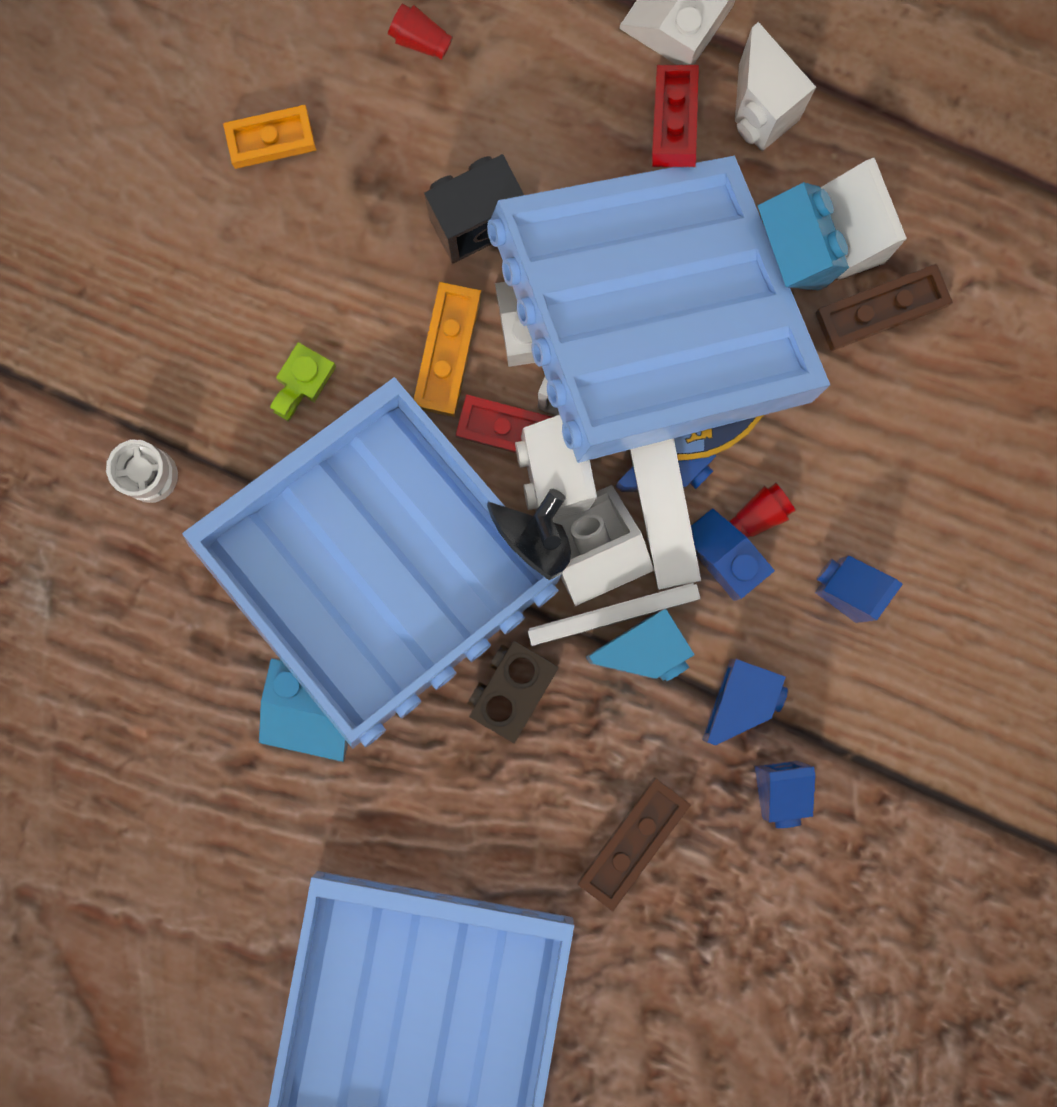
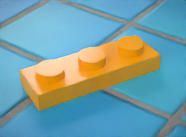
[414,282,481,417]

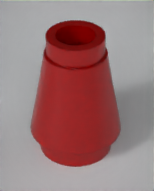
[388,3,453,60]
[729,483,796,538]

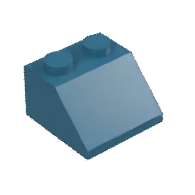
[757,182,849,291]
[586,609,695,681]
[259,658,348,762]

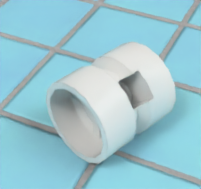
[106,440,178,503]

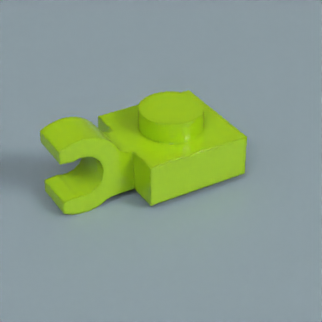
[270,342,336,422]

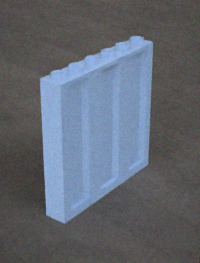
[487,155,830,463]
[182,377,562,749]
[268,871,574,1107]

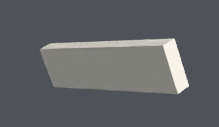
[630,438,701,590]
[528,583,701,646]

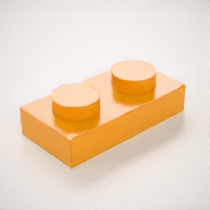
[223,105,317,169]

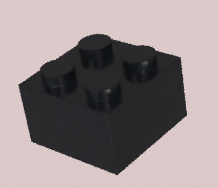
[424,154,524,264]

